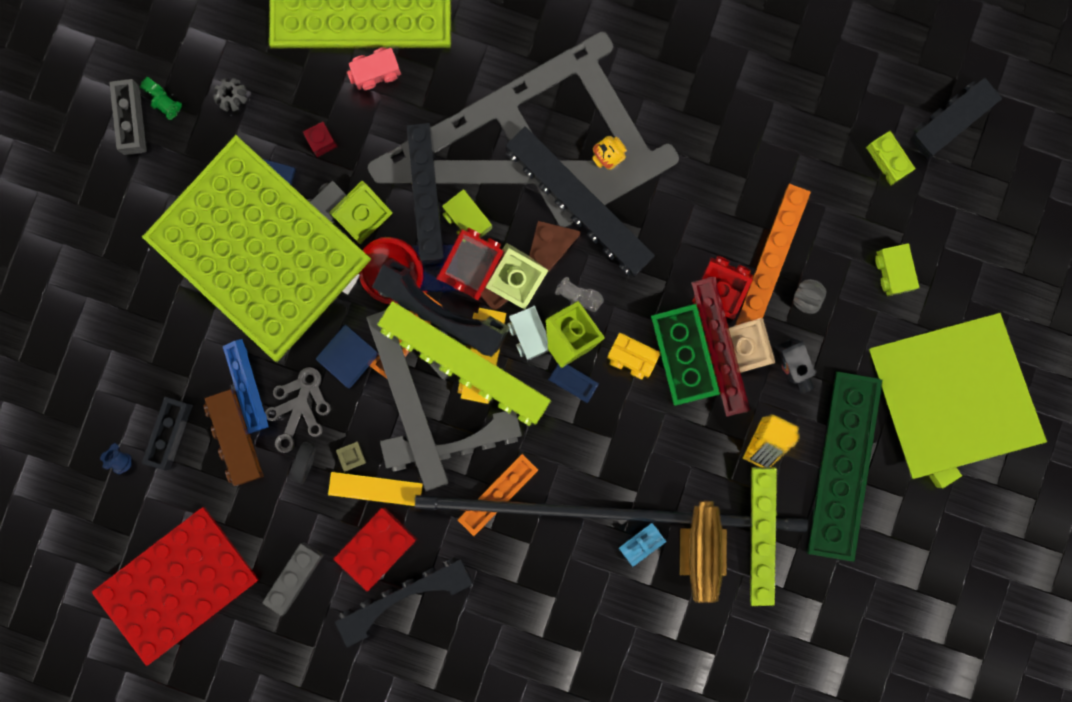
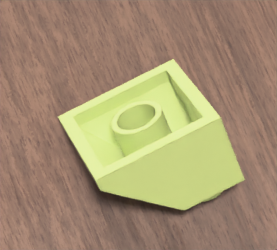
[485,243,548,309]

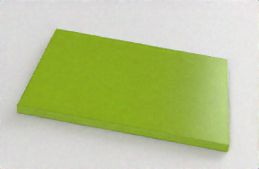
[270,0,451,48]
[142,135,371,362]

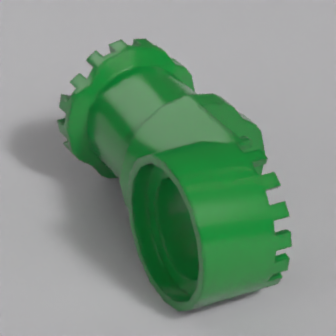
[139,77,182,120]

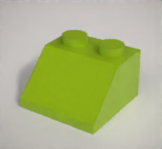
[546,301,605,368]

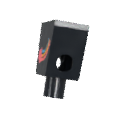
[772,338,816,393]

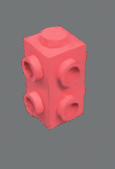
[347,47,401,90]

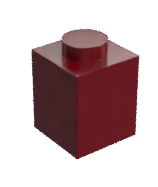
[303,122,337,157]

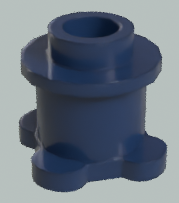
[100,443,131,474]

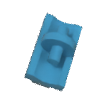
[619,523,666,566]

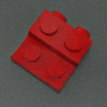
[692,256,753,320]

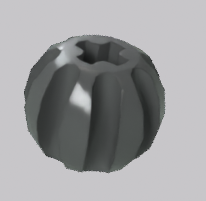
[213,78,247,111]
[793,279,826,314]

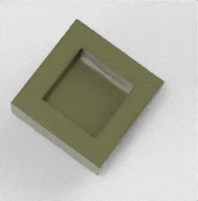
[336,442,366,472]

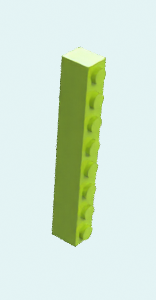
[377,301,551,426]

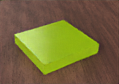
[329,181,392,244]

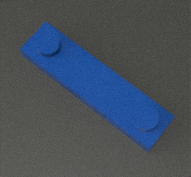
[223,339,269,434]

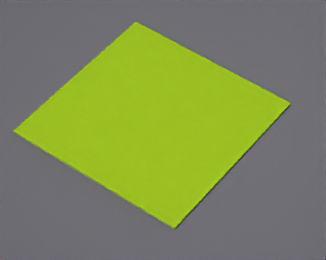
[869,313,1047,479]

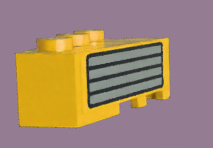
[743,415,799,467]

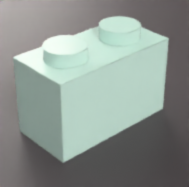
[507,306,549,360]

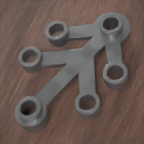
[265,367,331,453]

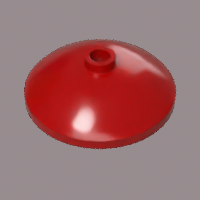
[358,237,424,304]

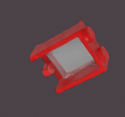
[437,227,504,300]

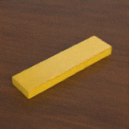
[328,472,423,506]

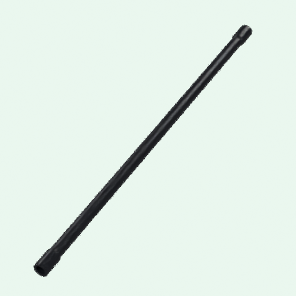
[415,495,808,532]

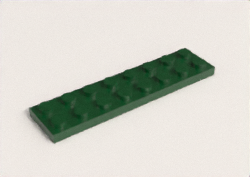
[807,372,883,562]

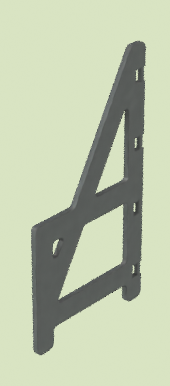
[368,32,679,228]

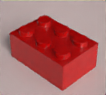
[334,507,417,591]

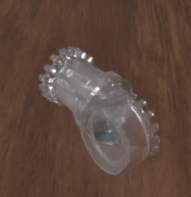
[555,277,604,312]

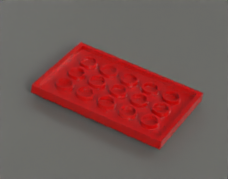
[92,507,259,666]

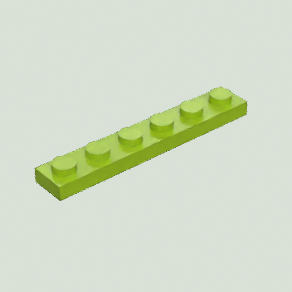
[750,467,777,606]

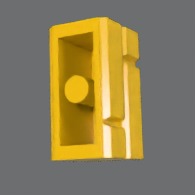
[607,332,661,380]

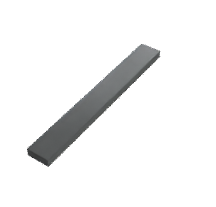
[366,310,448,491]

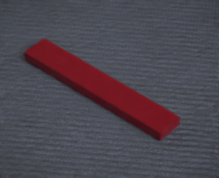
[692,277,750,416]

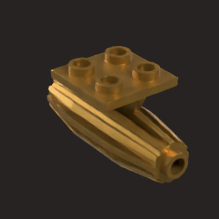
[680,502,727,602]

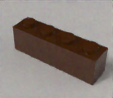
[203,389,264,486]

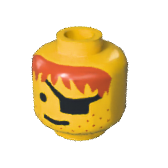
[592,136,627,170]

